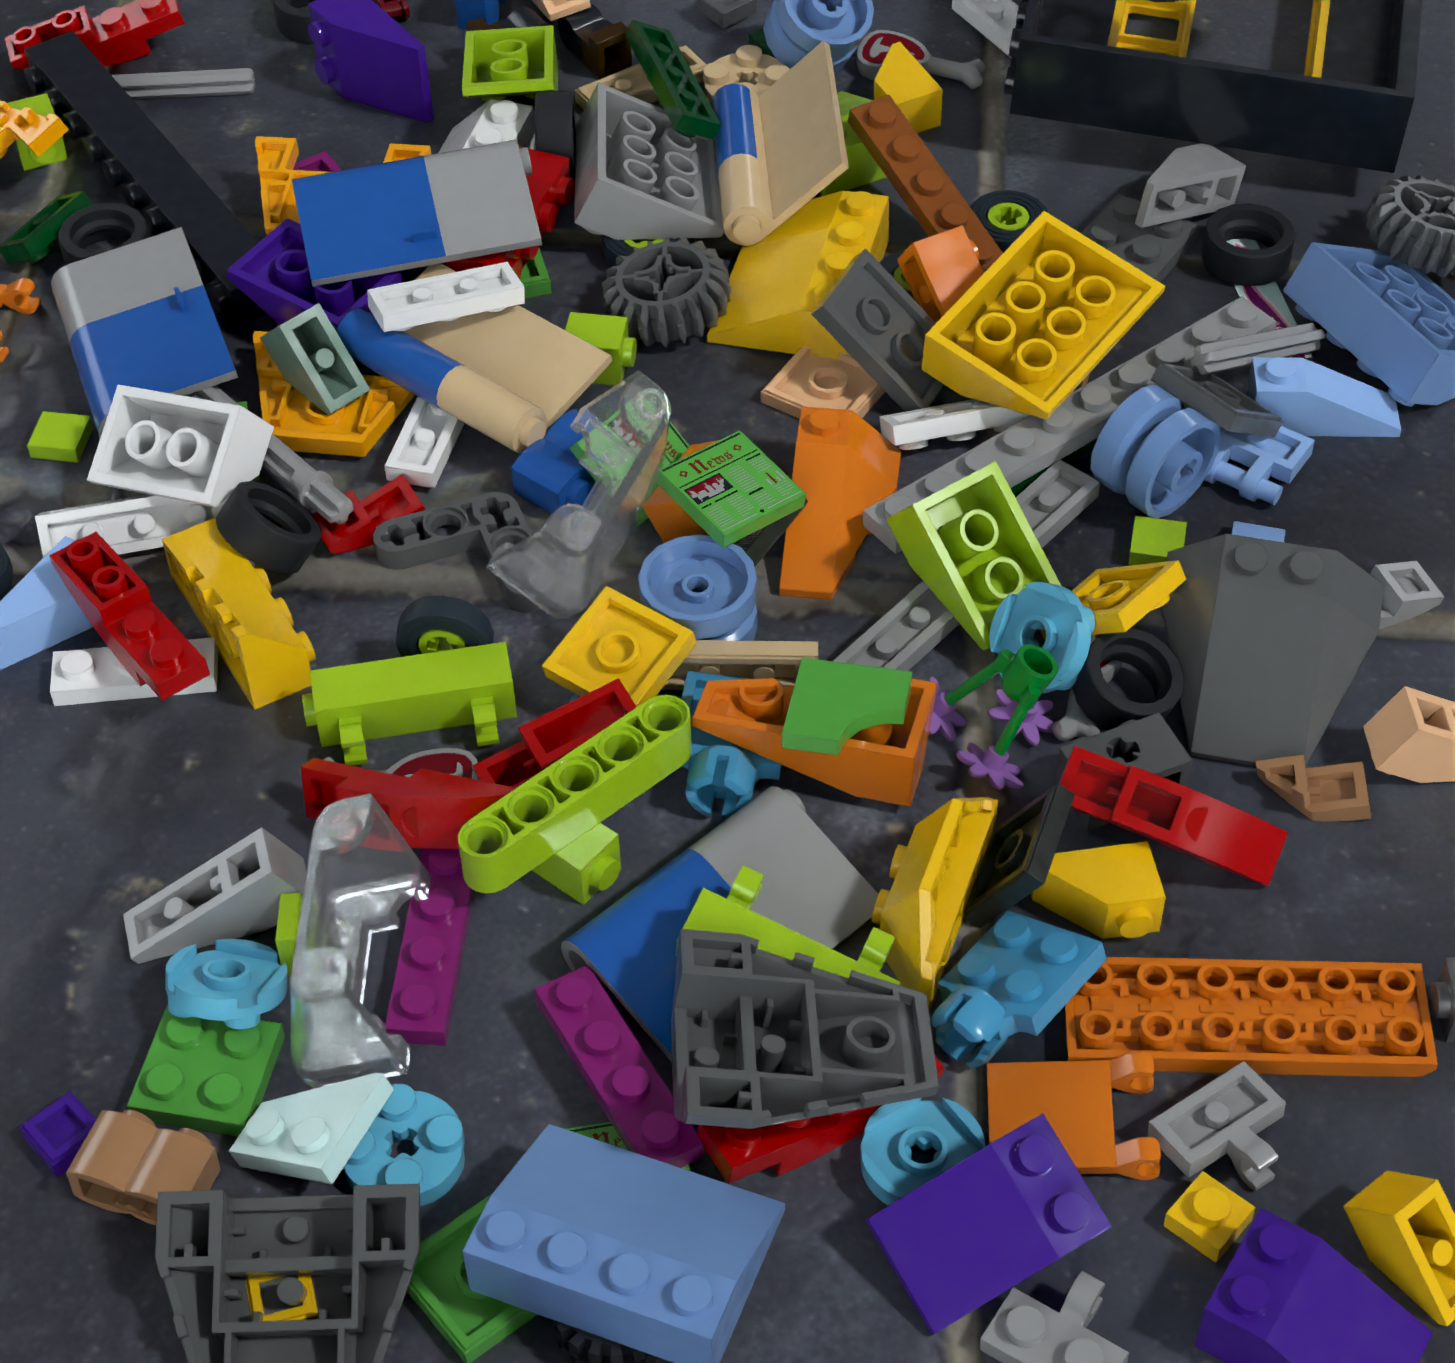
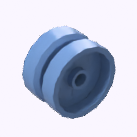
[763,0,874,73]
[1090,384,1221,518]
[638,534,758,641]

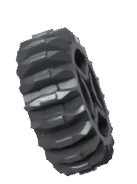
[1365,175,1455,278]
[602,237,731,348]

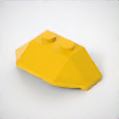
[872,797,998,1013]

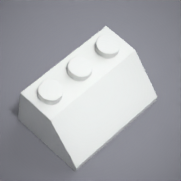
[439,99,537,153]
[87,385,274,507]

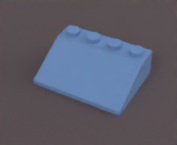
[1283,242,1455,407]
[462,1124,785,1363]

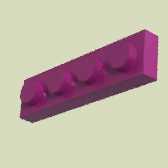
[384,848,475,1046]
[534,965,704,1168]

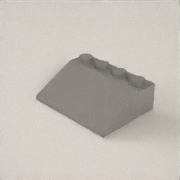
[574,82,724,240]

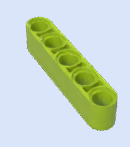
[458,695,692,894]

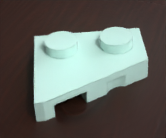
[229,1072,394,1184]

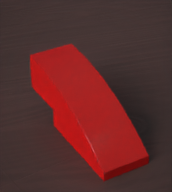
[472,678,636,788]

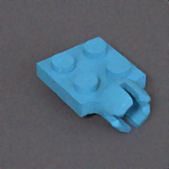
[681,671,788,819]
[930,910,1107,1068]

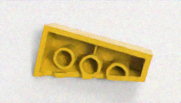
[162,517,316,710]

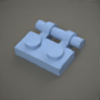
[1204,425,1315,505]

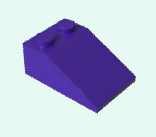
[308,0,434,123]
[226,218,402,362]
[865,1114,1112,1335]
[1195,1208,1433,1363]

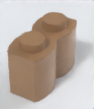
[66,1110,221,1226]

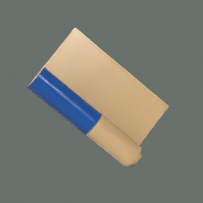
[711,40,849,246]
[336,263,612,453]

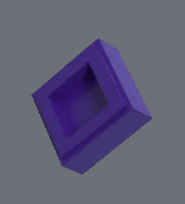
[18,1091,96,1177]

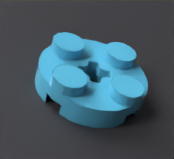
[989,582,1095,693]
[165,939,287,1030]
[344,1084,465,1207]
[860,1097,985,1206]

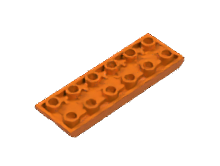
[1064,957,1438,1078]

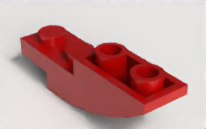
[4,0,185,70]
[49,532,210,701]
[1059,746,1288,886]
[301,758,516,849]
[697,1054,945,1184]

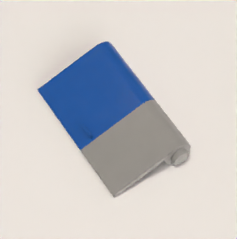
[292,139,542,287]
[51,227,238,438]
[561,786,878,1062]

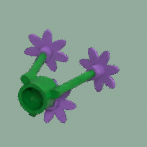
[928,644,1058,790]

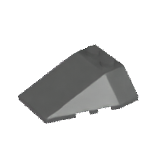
[1160,534,1385,767]
[671,929,939,1129]
[155,1183,420,1363]

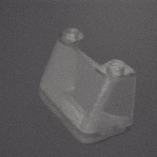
[486,370,671,619]
[290,793,431,1089]

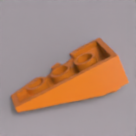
[779,406,901,600]
[692,678,937,807]

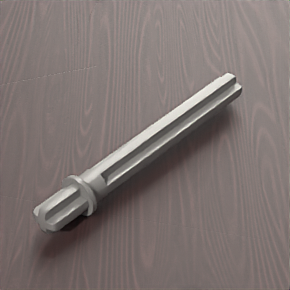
[185,385,353,525]

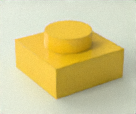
[1163,1171,1256,1263]

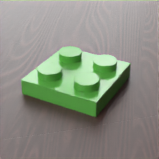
[127,1005,285,1137]

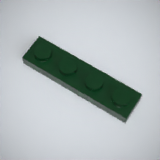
[625,20,721,140]

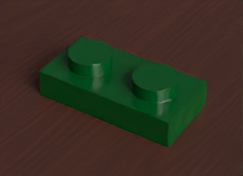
[0,191,93,263]

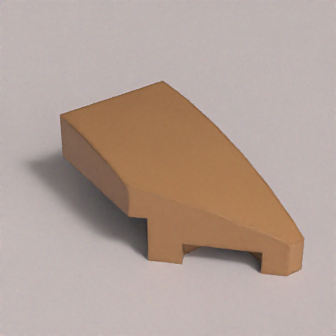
[1256,755,1371,822]

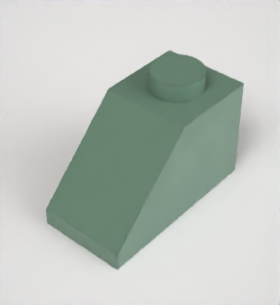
[260,303,371,415]

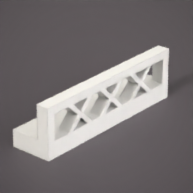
[35,494,228,558]

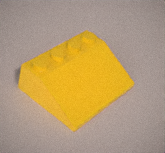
[707,190,889,360]
[921,211,1165,420]

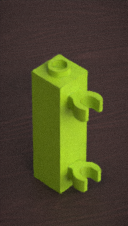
[302,642,517,766]
[676,865,901,985]

